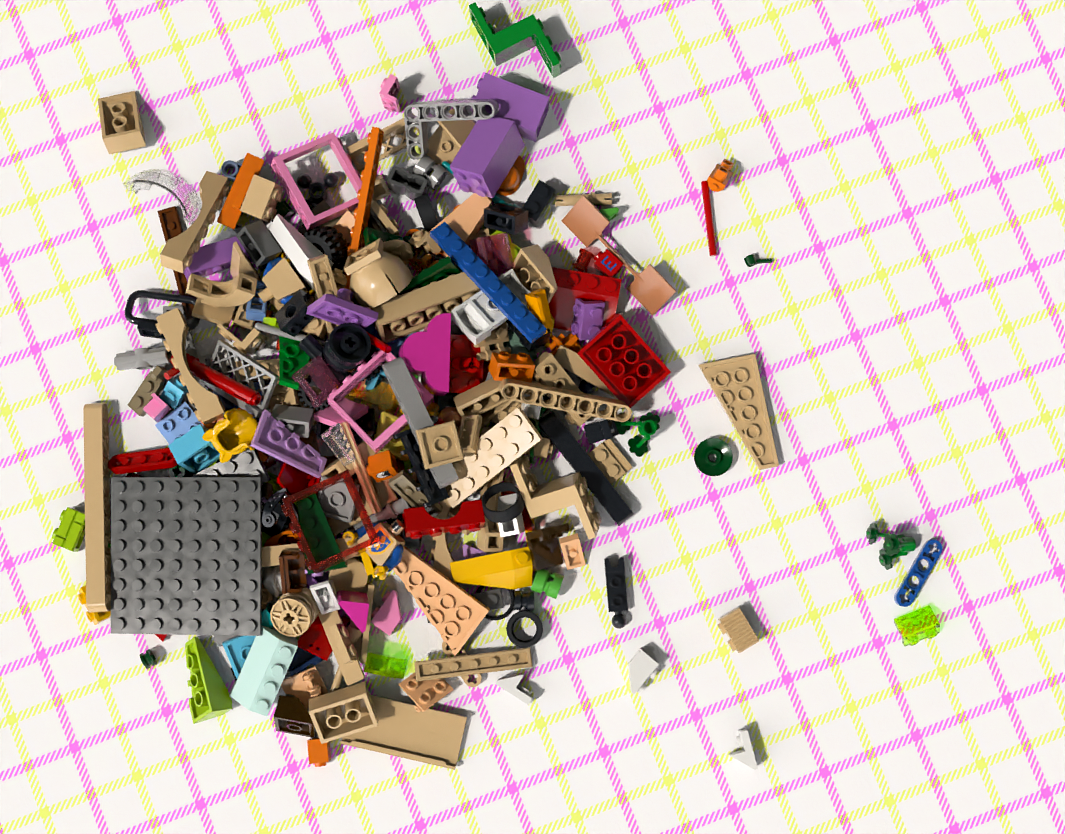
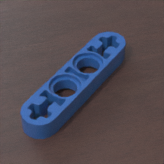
[894,540,943,607]

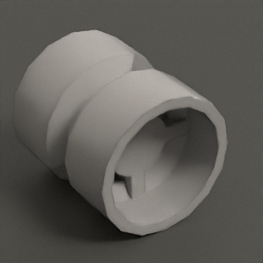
[412,155,448,190]

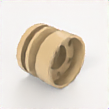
[270,588,320,637]

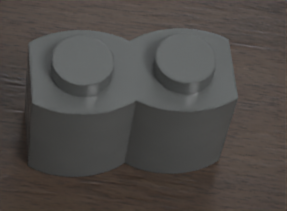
[387,167,428,201]

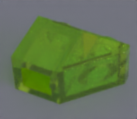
[363,651,408,679]

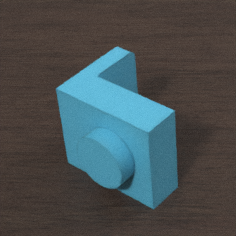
[365,367,387,394]
[160,375,188,409]

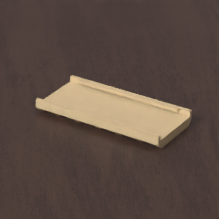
[341,695,467,770]

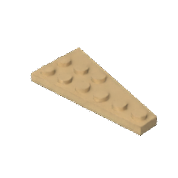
[698,354,779,470]

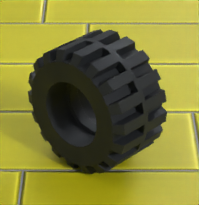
[303,226,348,270]

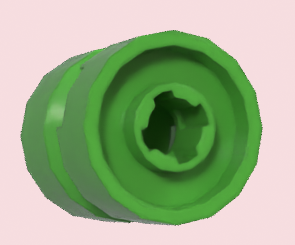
[531,569,564,599]

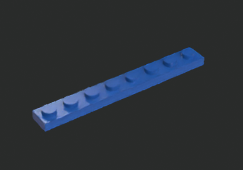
[430,222,547,343]

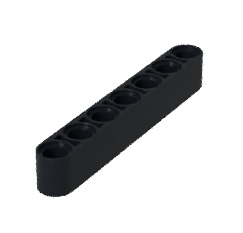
[538,410,634,526]

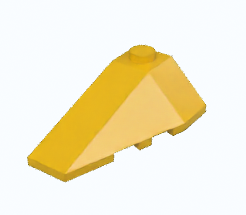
[449,547,533,590]

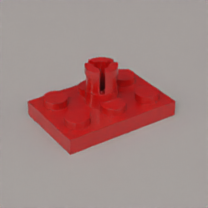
[448,334,484,393]

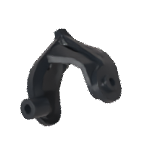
[262,488,301,534]

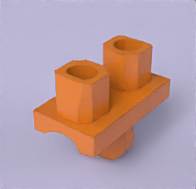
[707,159,734,192]
[548,333,582,356]

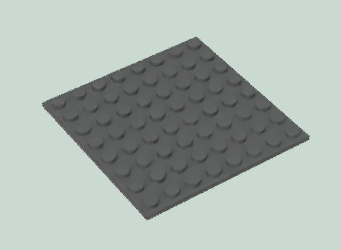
[111,477,262,636]

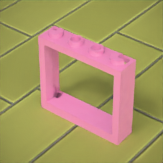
[271,132,362,231]
[327,350,434,453]

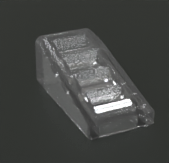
[321,423,356,466]

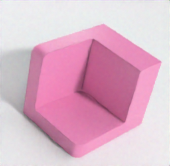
[143,392,171,423]

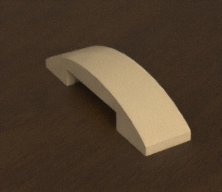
[554,345,617,399]

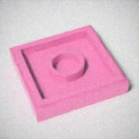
[313,398,368,429]

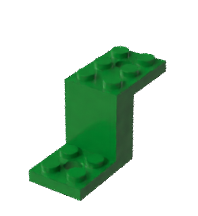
[469,2,562,78]

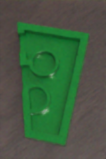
[279,336,311,390]

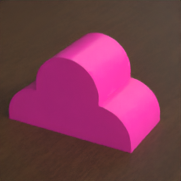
[398,313,451,396]

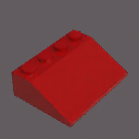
[548,267,622,331]
[577,313,671,408]

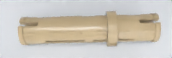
[555,192,612,207]

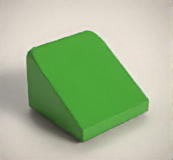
[599,207,619,221]

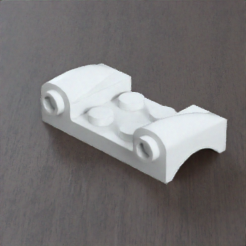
[451,269,530,346]

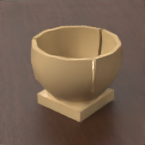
[344,238,413,308]

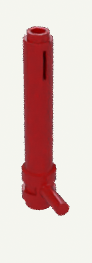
[164,353,262,406]

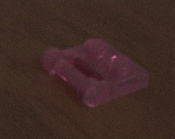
[292,355,342,408]

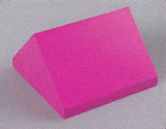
[336,590,369,633]

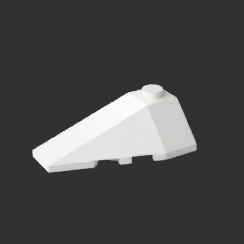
[269,214,334,292]

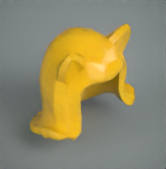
[202,408,258,463]

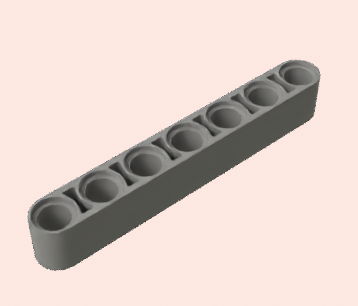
[382,357,459,489]

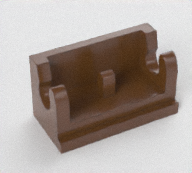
[279,549,307,594]

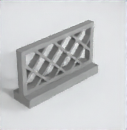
[199,339,279,418]

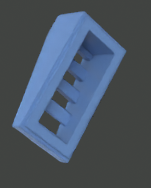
[246,280,268,321]

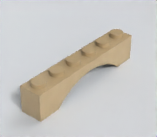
[160,171,230,273]
[155,308,226,425]
[477,469,505,552]
[431,499,456,584]

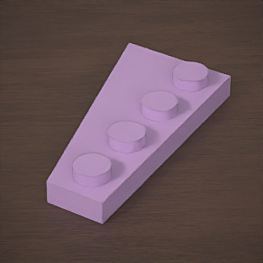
[250,410,327,478]

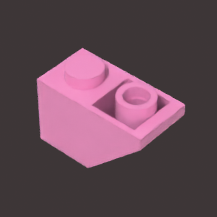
[371,590,402,636]

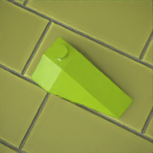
[185,636,233,724]

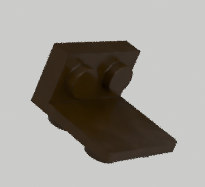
[526,523,570,571]

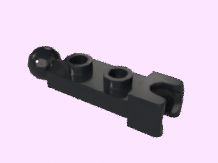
[604,557,628,629]

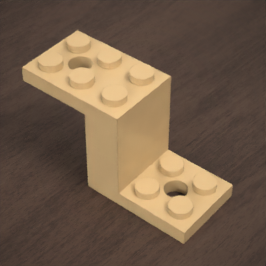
[510,454,602,540]

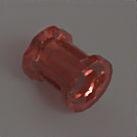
[572,248,595,273]

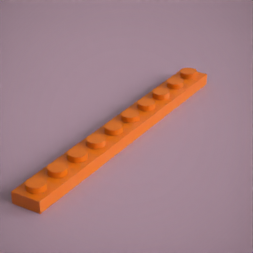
[344,127,384,303]

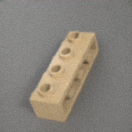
[533,352,591,426]

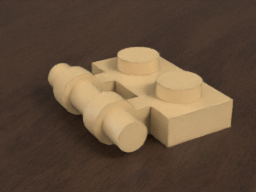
[473,322,511,361]

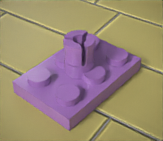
[306,288,378,329]

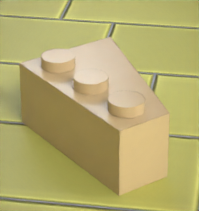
[453,378,513,428]

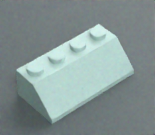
[230,626,298,716]

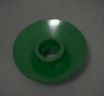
[694,438,733,476]

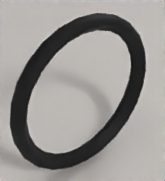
[476,585,515,620]

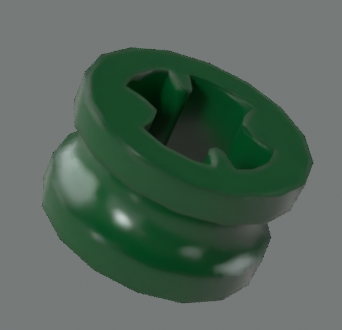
[139,649,157,669]

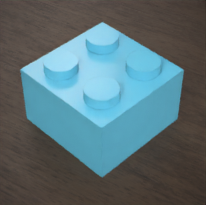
[168,424,220,474]

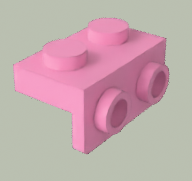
[379,74,401,113]

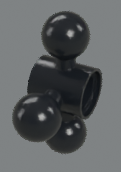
[297,173,339,210]

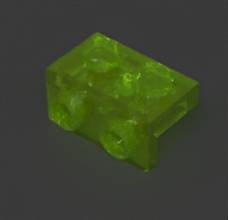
[894,605,940,647]

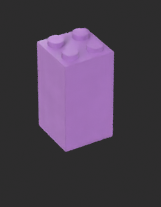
[471,73,550,142]
[450,116,525,198]

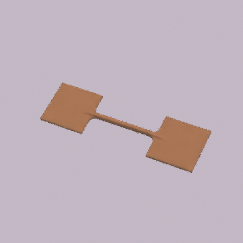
[561,195,676,316]

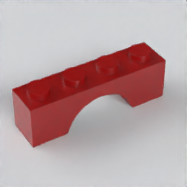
[402,500,485,539]

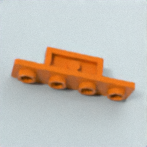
[217,153,265,229]

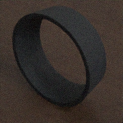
[482,482,525,523]

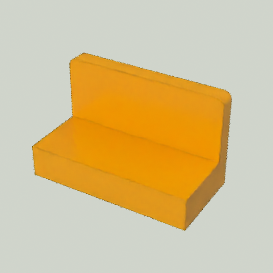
[525,288,553,335]

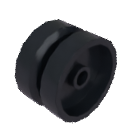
[323,323,371,373]

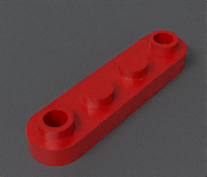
[108,448,177,474]

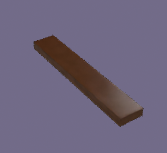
[157,206,197,319]

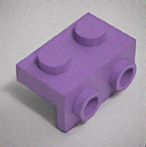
[571,298,605,340]

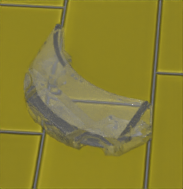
[122,169,202,225]

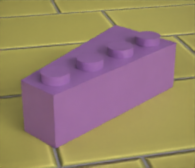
[184,236,253,282]

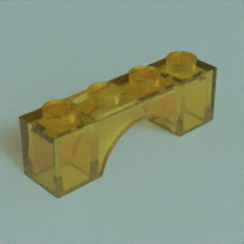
[324,372,399,413]

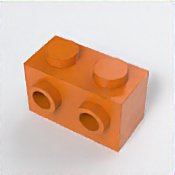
[488,351,535,383]

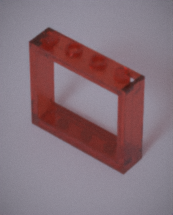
[281,470,381,574]

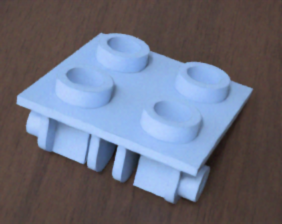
[155,401,207,444]

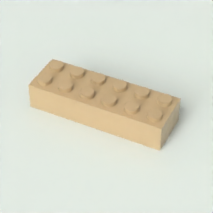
[371,272,480,343]

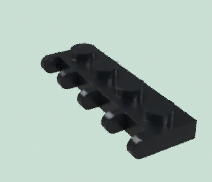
[393,428,449,508]

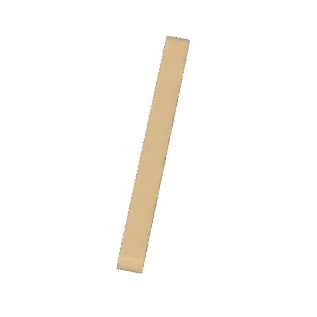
[83,402,111,613]

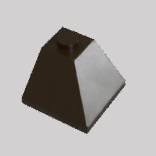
[274,694,315,738]

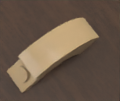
[186,273,258,307]

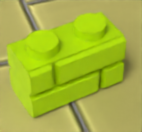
[52,507,85,552]

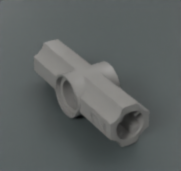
[114,347,172,371]

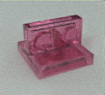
[470,233,515,274]

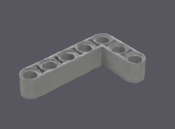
[404,99,499,160]

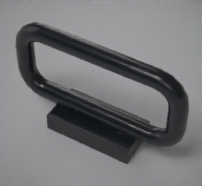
[124,290,200,339]

